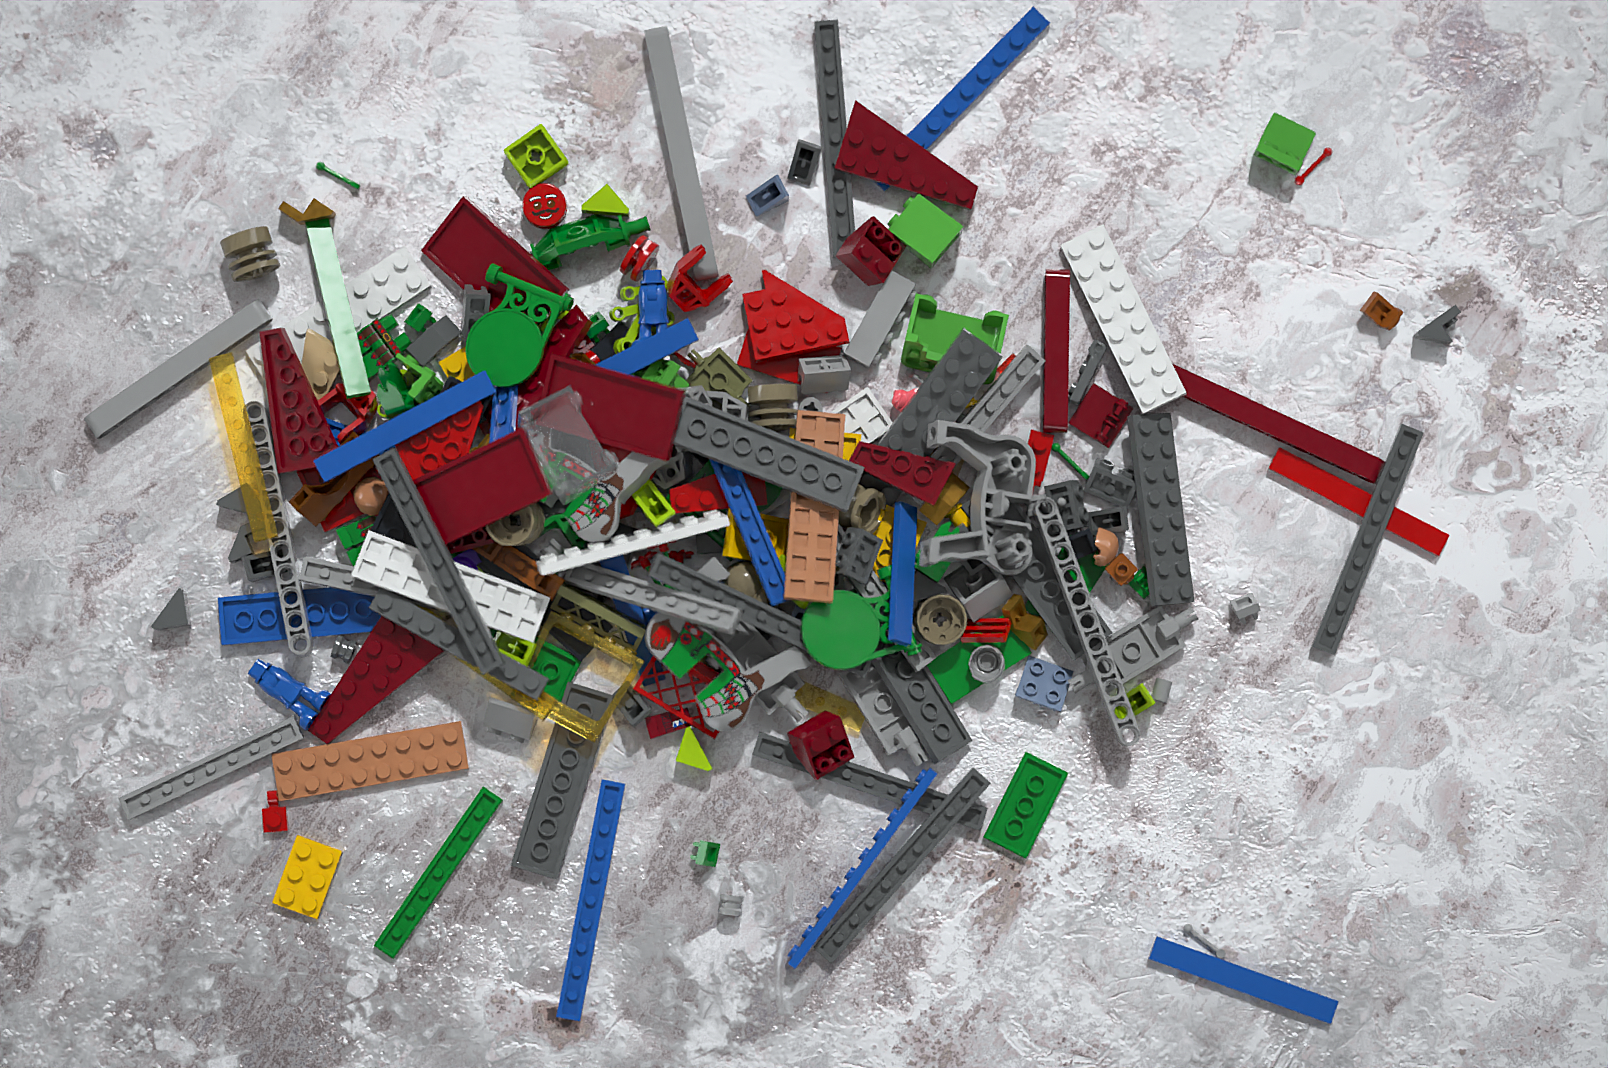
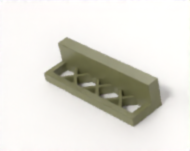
[550,582,647,653]

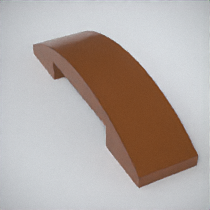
[472,541,565,600]

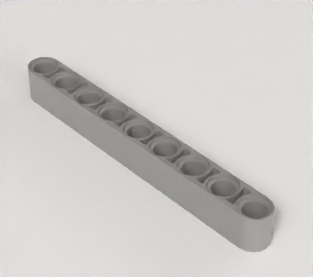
[84,299,273,439]

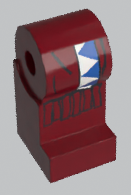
[645,707,691,739]

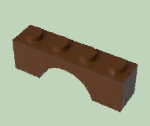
[289,431,380,527]

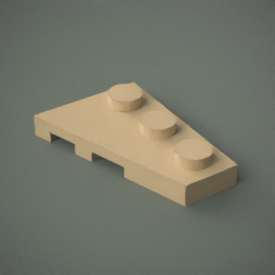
[301,328,340,401]

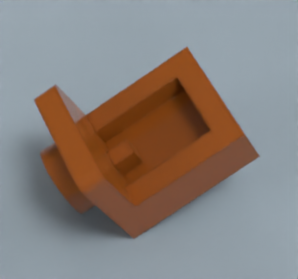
[1360,292,1403,331]
[1105,553,1138,586]

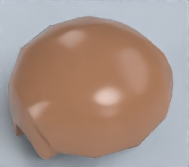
[353,476,389,516]
[1094,527,1119,566]

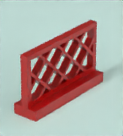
[632,656,720,740]

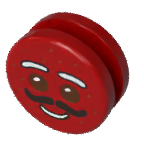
[522,183,567,229]
[619,235,660,282]

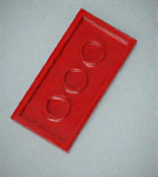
[737,327,842,394]

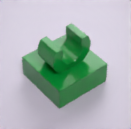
[404,303,437,333]
[587,311,610,343]
[1128,566,1149,600]
[690,840,721,867]

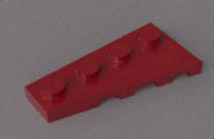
[849,441,956,507]

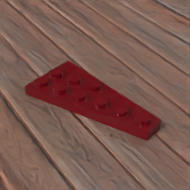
[834,100,978,210]
[259,328,338,474]
[308,616,445,744]

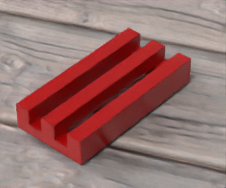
[960,618,1012,643]

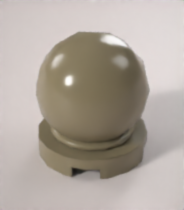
[838,484,886,534]
[721,561,770,605]

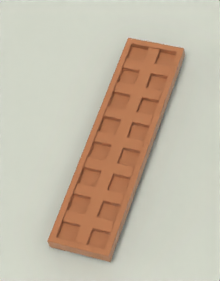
[783,410,846,604]
[271,721,469,801]

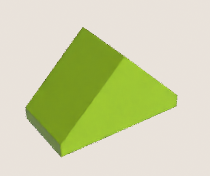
[581,184,630,217]
[631,479,676,528]
[494,631,537,666]
[1114,683,1156,719]
[676,726,713,771]

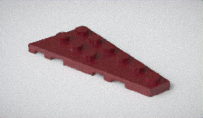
[484,304,593,432]

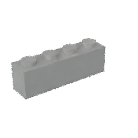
[844,271,917,369]

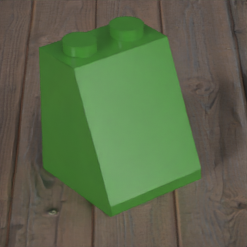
[887,193,963,269]

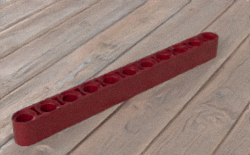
[1172,364,1385,484]

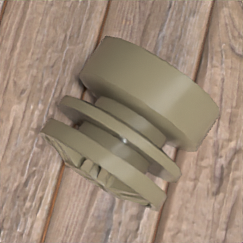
[220,226,281,282]
[748,384,798,432]
[486,502,545,546]
[913,594,967,645]

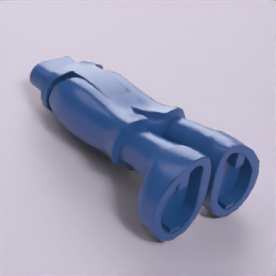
[631,270,669,346]
[248,659,331,731]

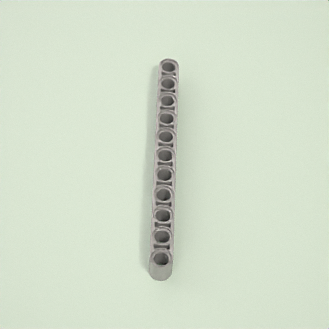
[644,25,719,282]
[243,401,314,657]
[1033,497,1140,747]

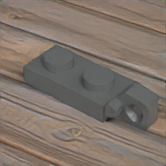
[1068,340,1108,406]

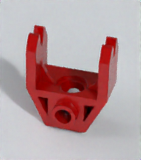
[666,244,733,312]
[318,383,378,445]

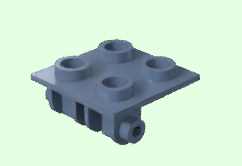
[1015,656,1074,712]

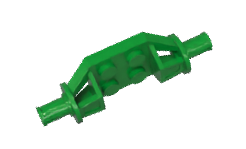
[530,214,651,270]

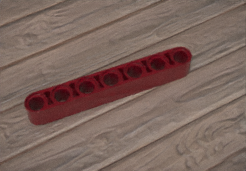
[1043,269,1070,433]

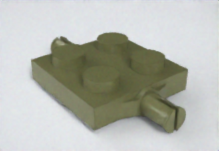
[686,347,753,411]

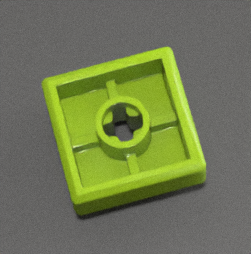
[503,124,569,189]

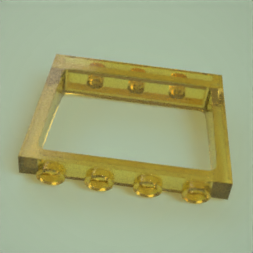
[510,611,644,743]

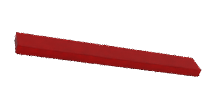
[1268,447,1450,556]

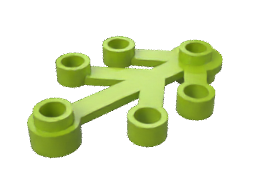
[609,276,675,354]

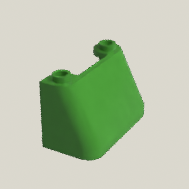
[901,293,1009,385]

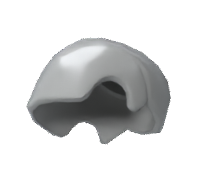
[968,645,1005,683]

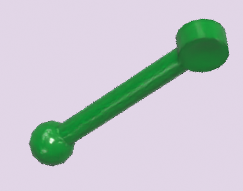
[316,161,361,190]
[1051,443,1089,481]

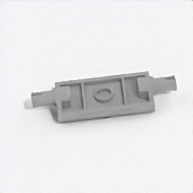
[1067,605,1199,694]
[714,620,809,723]
[838,663,929,767]

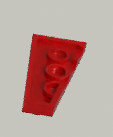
[669,472,767,513]

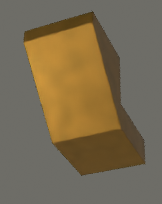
[278,198,336,225]
[919,472,971,525]
[1002,594,1048,650]

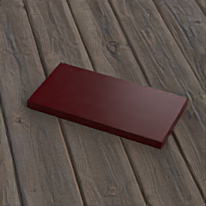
[420,196,570,328]
[535,354,686,461]
[413,428,553,545]

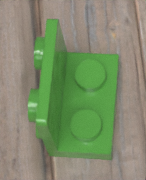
[1253,113,1316,175]
[395,353,444,405]

